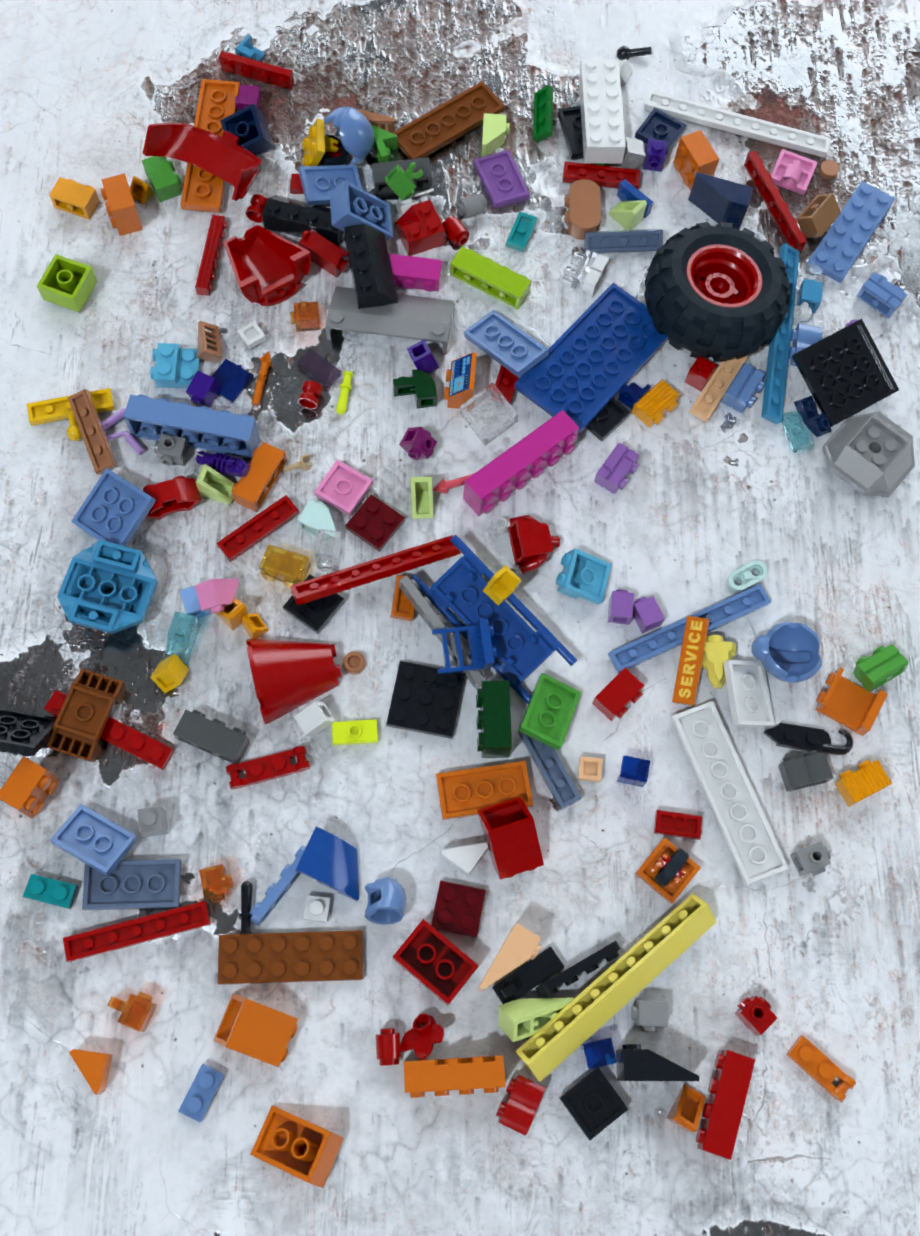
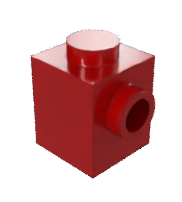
[735,996,778,1036]

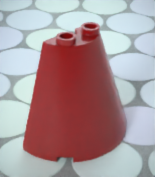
[224,225,311,306]
[246,639,342,724]

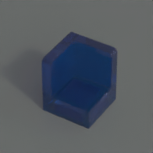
[617,382,651,410]
[617,755,650,787]
[580,1038,617,1069]

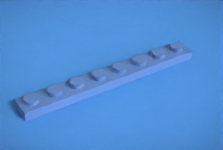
[608,584,771,674]

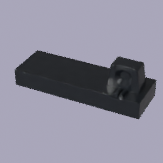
[492,946,564,1004]

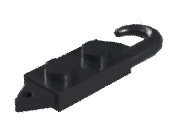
[763,723,853,755]

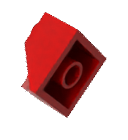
[394,200,445,256]

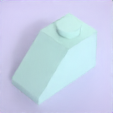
[297,499,338,547]

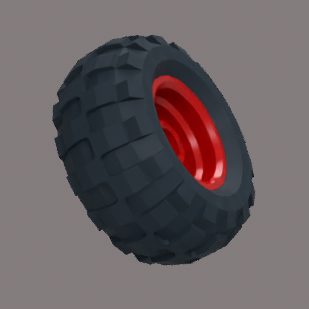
[644,222,790,362]

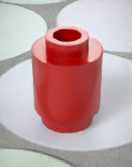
[443,216,470,246]
[375,1028,401,1066]

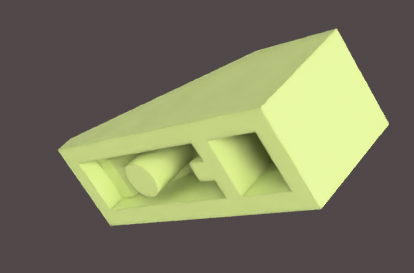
[498,997,574,1042]

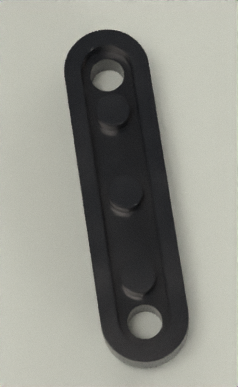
[535,941,621,998]

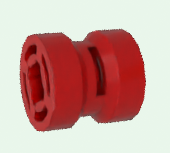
[246,194,267,223]
[298,381,323,409]

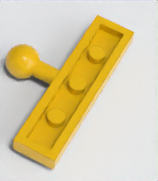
[26,388,115,441]

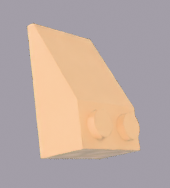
[477,923,542,992]

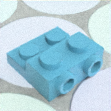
[150,343,201,388]
[556,548,612,605]

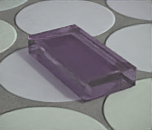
[297,348,342,389]

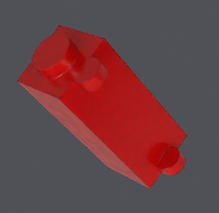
[298,229,350,278]

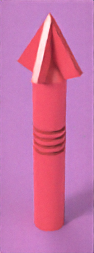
[432,473,474,494]

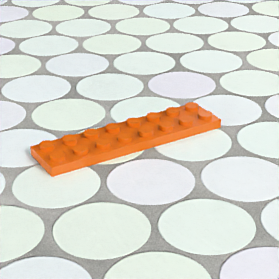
[180,79,240,213]

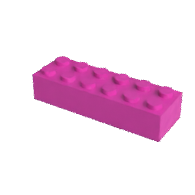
[463,410,579,516]

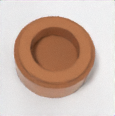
[819,160,840,180]
[343,651,365,675]

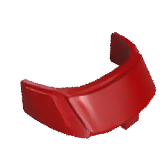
[143,123,262,201]

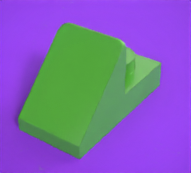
[372,125,398,162]

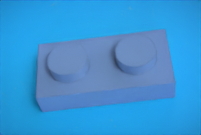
[178,1064,225,1123]

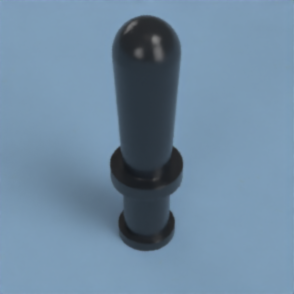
[239,881,253,934]

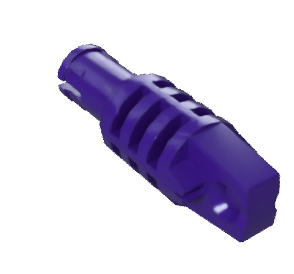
[196,451,250,477]

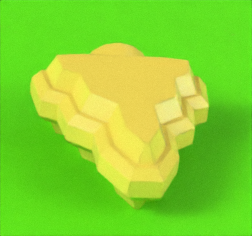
[702,635,737,689]

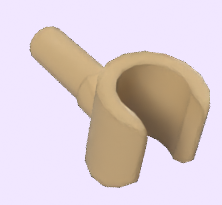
[283,454,312,472]

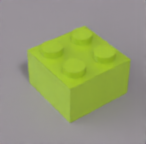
[37,254,98,313]

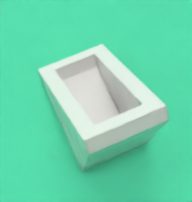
[441,842,488,877]

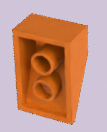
[250,1105,344,1188]

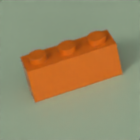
[232,442,287,512]

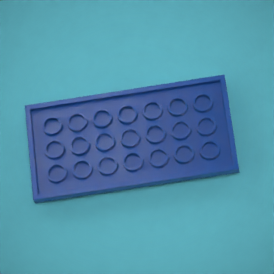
[514,283,668,436]

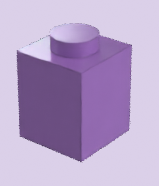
[608,589,634,625]
[633,596,665,633]

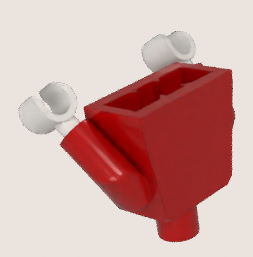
[497,515,560,577]

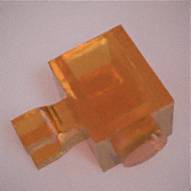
[107,992,157,1032]

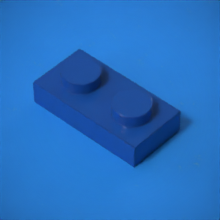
[617,179,653,218]

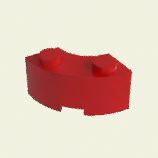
[143,476,201,520]

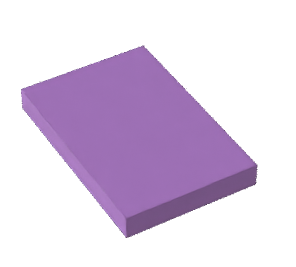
[473,150,530,209]

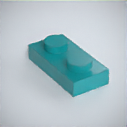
[506,211,538,253]
[23,874,78,909]

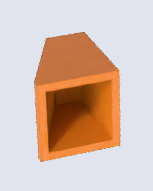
[213,994,298,1067]

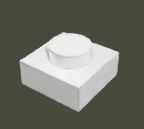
[396,197,419,214]
[237,321,266,349]
[303,895,331,923]

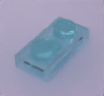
[782,411,815,453]

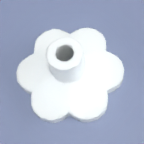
[411,188,434,202]

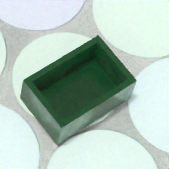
[476,681,512,758]

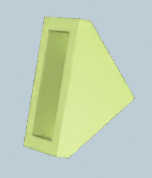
[608,200,647,230]
[196,464,235,504]
[410,476,434,519]

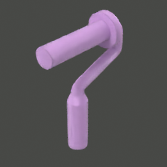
[101,408,145,455]

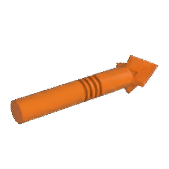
[251,351,272,407]

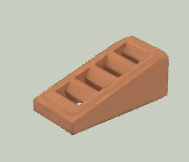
[358,109,395,133]
[197,321,222,363]

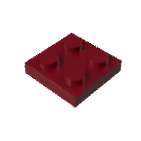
[345,494,405,552]
[431,880,486,938]

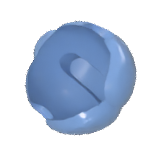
[751,621,822,683]

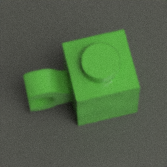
[384,162,423,201]

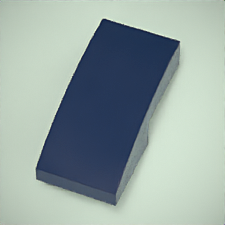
[794,395,832,437]

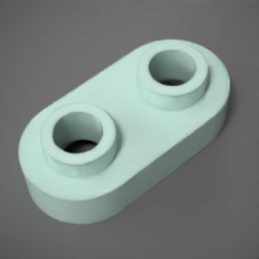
[727,560,768,593]

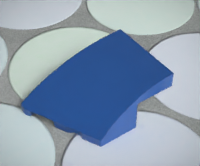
[296,826,359,902]

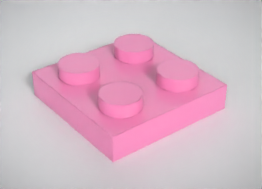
[314,460,373,516]

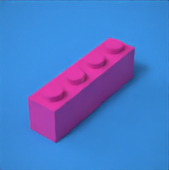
[389,254,442,292]

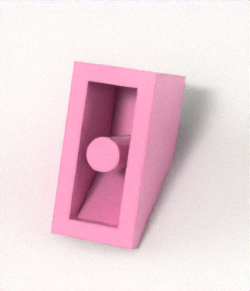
[194,579,239,614]

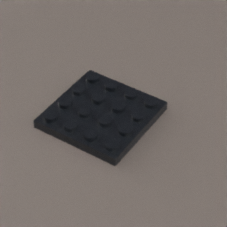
[792,319,899,427]

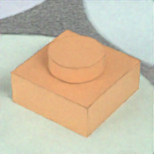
[578,756,603,783]

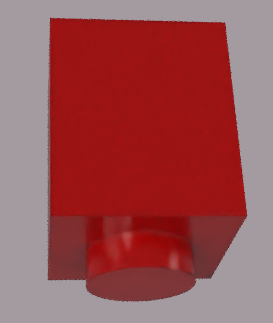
[685,357,717,392]

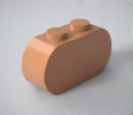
[564,179,601,240]

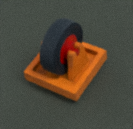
[635,837,701,904]

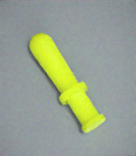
[336,371,354,415]

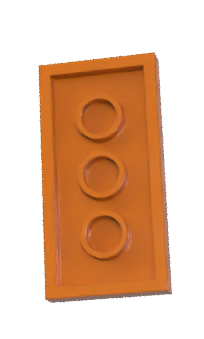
[436,761,533,820]

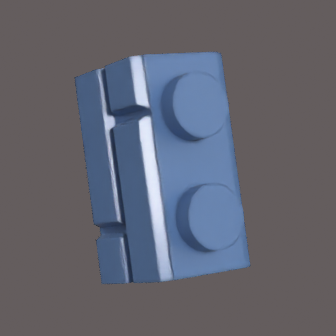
[857,272,907,318]
[722,363,765,413]

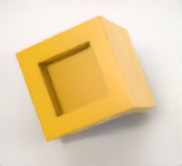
[483,565,521,606]
[150,653,189,693]

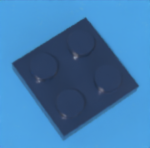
[634,108,687,155]

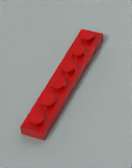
[744,151,807,253]
[44,690,174,770]
[63,901,211,962]

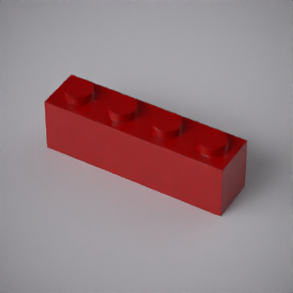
[696,1050,755,1160]

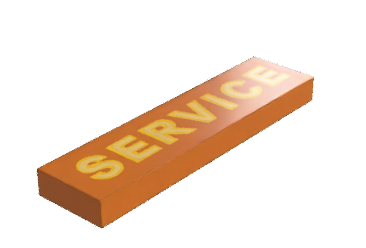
[672,616,710,706]

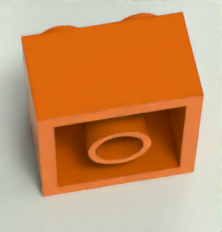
[673,130,719,191]
[100,173,143,236]
[0,756,59,819]

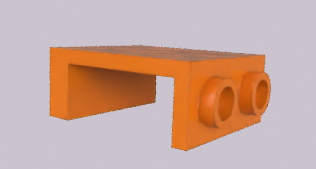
[815,668,888,736]

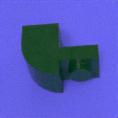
[393,370,437,409]

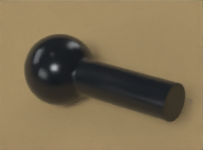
[616,46,652,60]

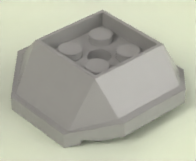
[822,412,915,498]

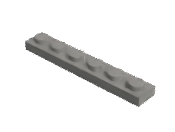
[398,575,486,690]

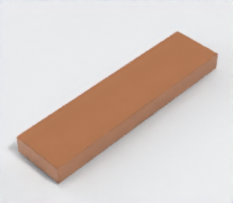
[68,389,117,475]

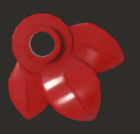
[400,1014,444,1060]

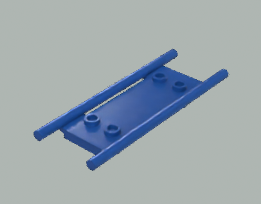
[410,535,577,704]

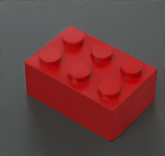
[392,919,479,1006]

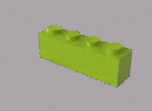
[450,246,531,309]

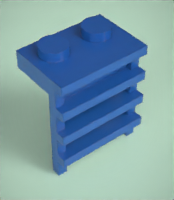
[432,619,497,674]

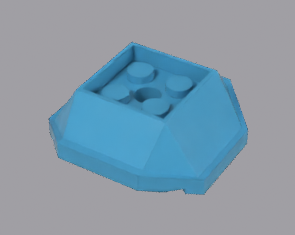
[57,540,158,634]

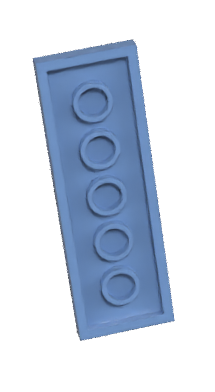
[807,181,895,283]

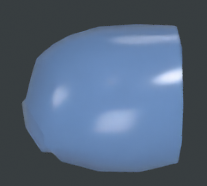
[365,877,406,925]

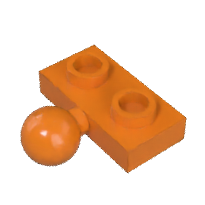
[390,574,433,621]

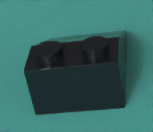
[616,1044,699,1081]

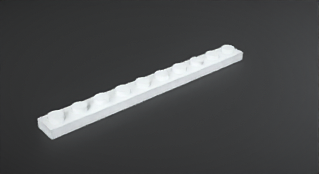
[644,90,831,158]

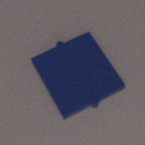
[211,359,254,403]

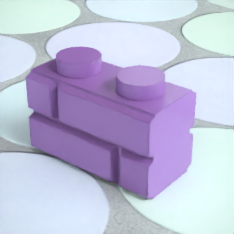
[594,443,640,494]

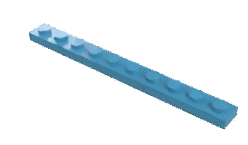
[761,243,800,424]

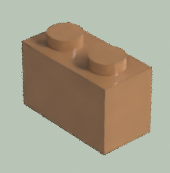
[796,193,841,238]

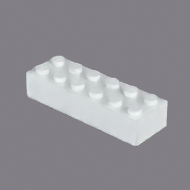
[579,59,626,164]

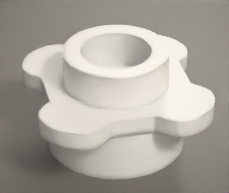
[793,302,812,325]

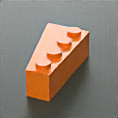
[404,1055,506,1098]

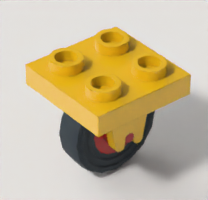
[302,118,348,166]

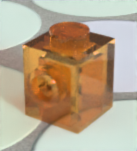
[290,301,321,332]
[199,864,233,903]

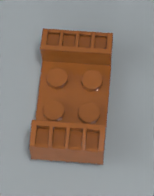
[47,668,126,762]

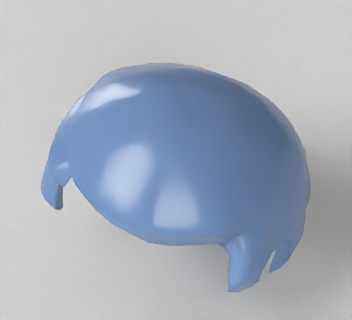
[324,106,374,164]

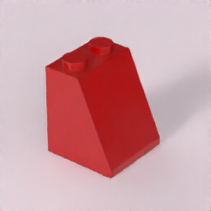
[477,796,544,880]

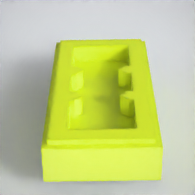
[332,719,378,746]

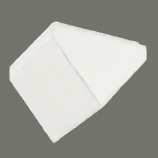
[619,59,633,85]

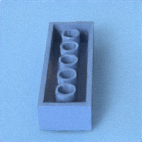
[123,394,260,459]

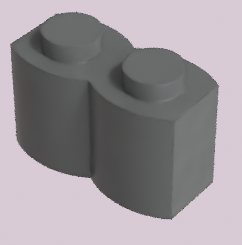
[778,750,833,792]

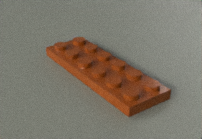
[392,81,505,160]
[218,930,363,985]

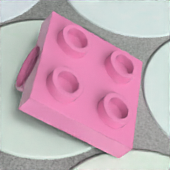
[771,149,818,195]

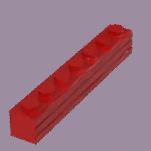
[195,214,227,296]

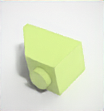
[481,113,510,157]

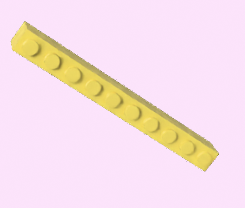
[515,893,717,1082]

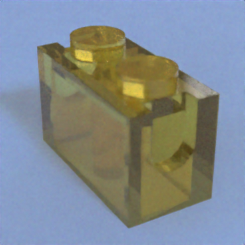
[259,544,311,587]

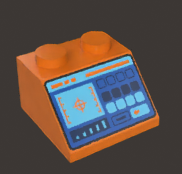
[444,353,477,410]

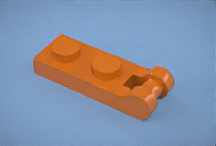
[786,1036,856,1103]

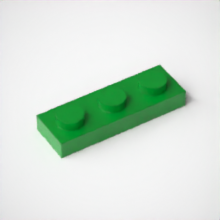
[533,85,553,143]

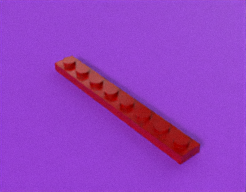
[290,535,461,605]

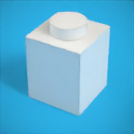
[294,701,335,736]

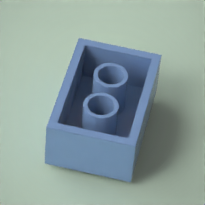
[330,180,393,241]

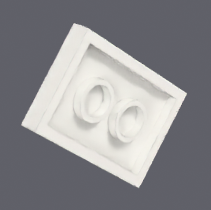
[723,660,775,728]

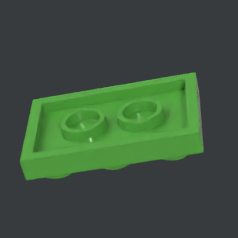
[518,673,581,750]

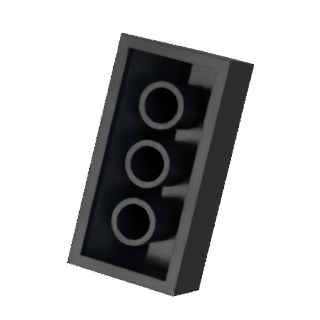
[262,195,344,247]
[344,224,398,309]

